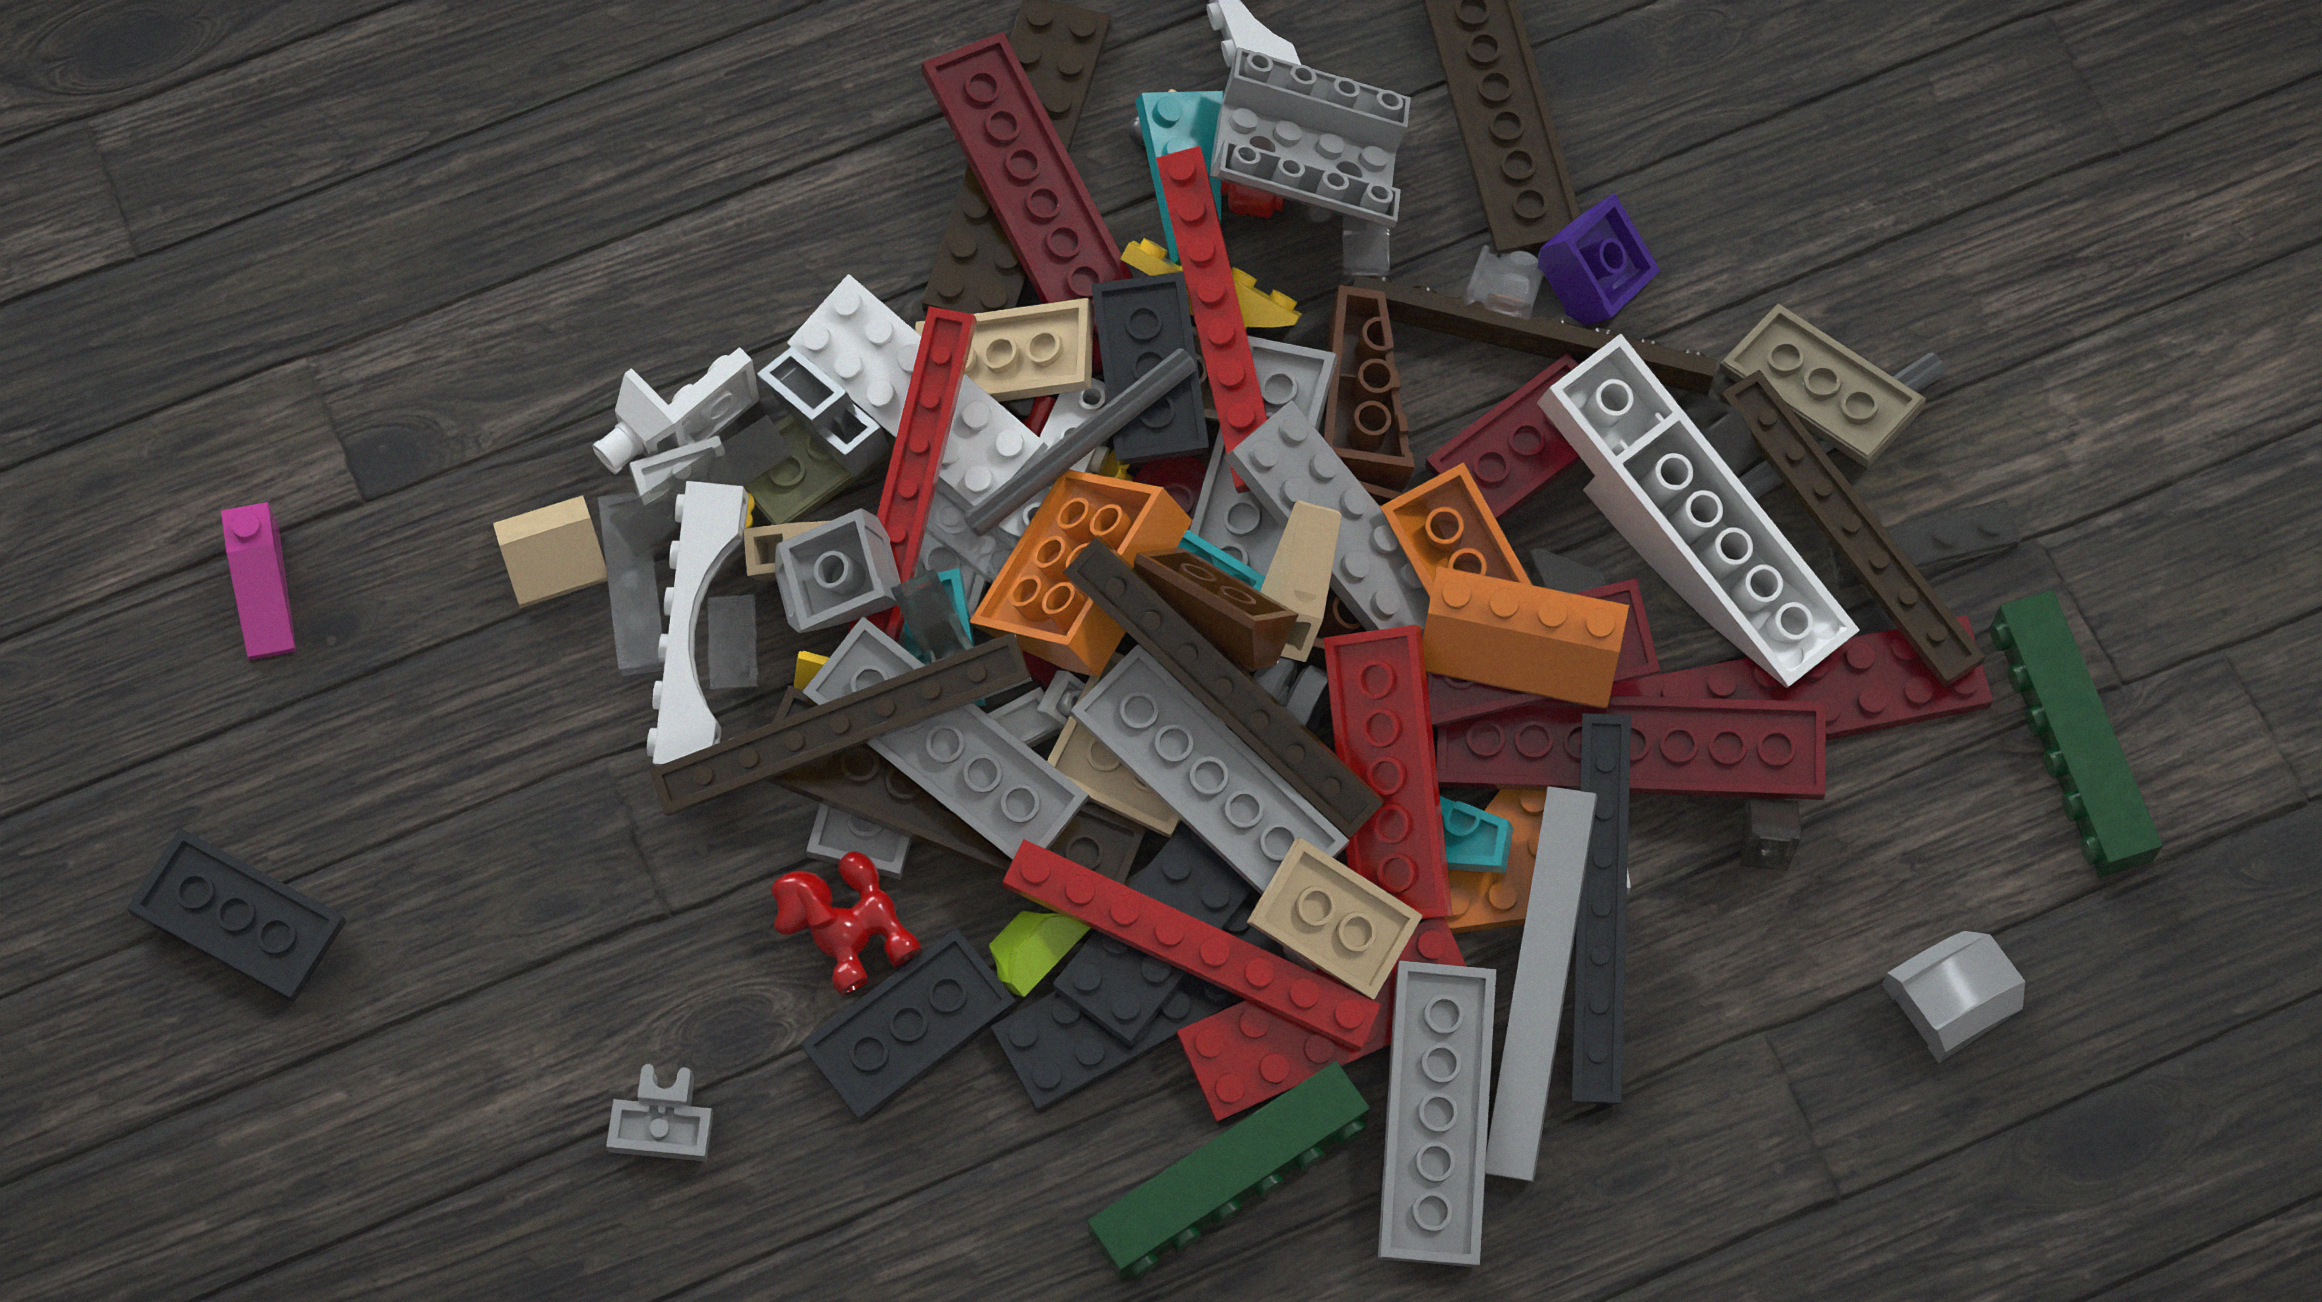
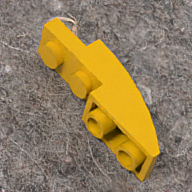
[1120,238,1302,327]

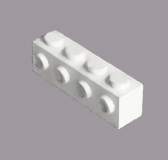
[998,378,1110,551]

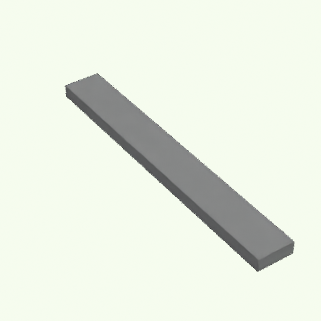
[1485,786,1598,1183]

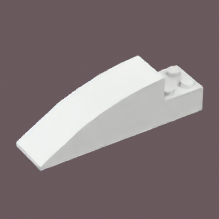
[1537,334,1859,688]

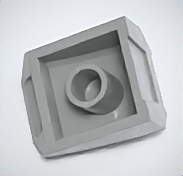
[775,508,905,633]
[1881,931,2025,1063]

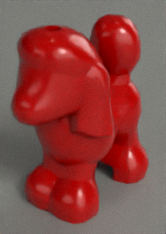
[771,851,922,997]

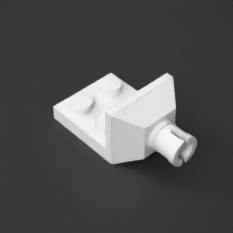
[592,347,760,474]

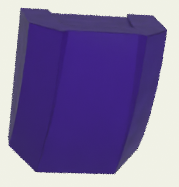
[1537,193,1660,325]

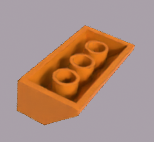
[1380,462,1532,599]
[1423,566,1629,709]

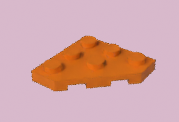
[1445,789,1547,934]

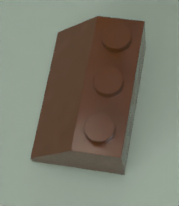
[1134,547,1299,672]

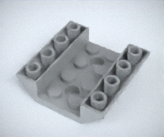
[1209,47,1410,227]

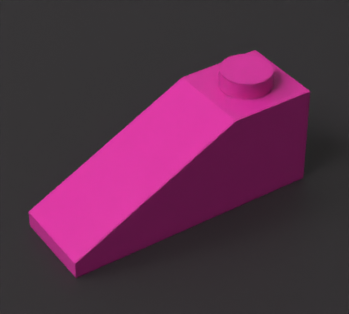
[221,502,296,661]

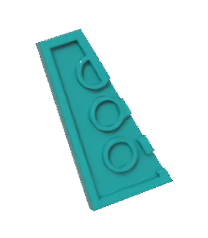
[1135,91,1223,266]

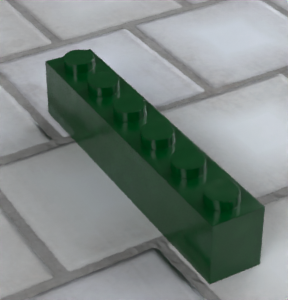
[1990,590,2163,878]
[1087,1061,1370,1281]

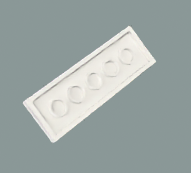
[787,274,1048,507]

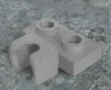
[606,1064,713,1162]

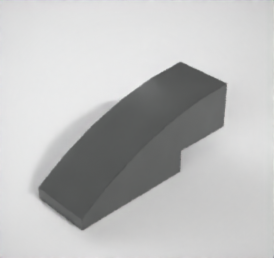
[757,346,890,478]

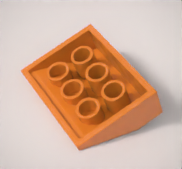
[969,469,1193,677]

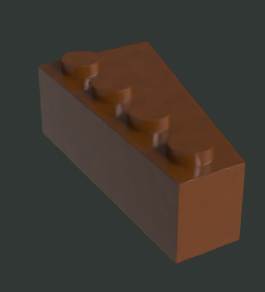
[1318,285,1415,489]

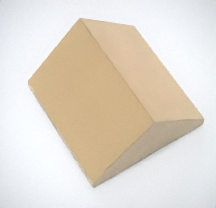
[493,495,610,608]

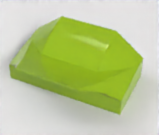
[989,911,1090,997]

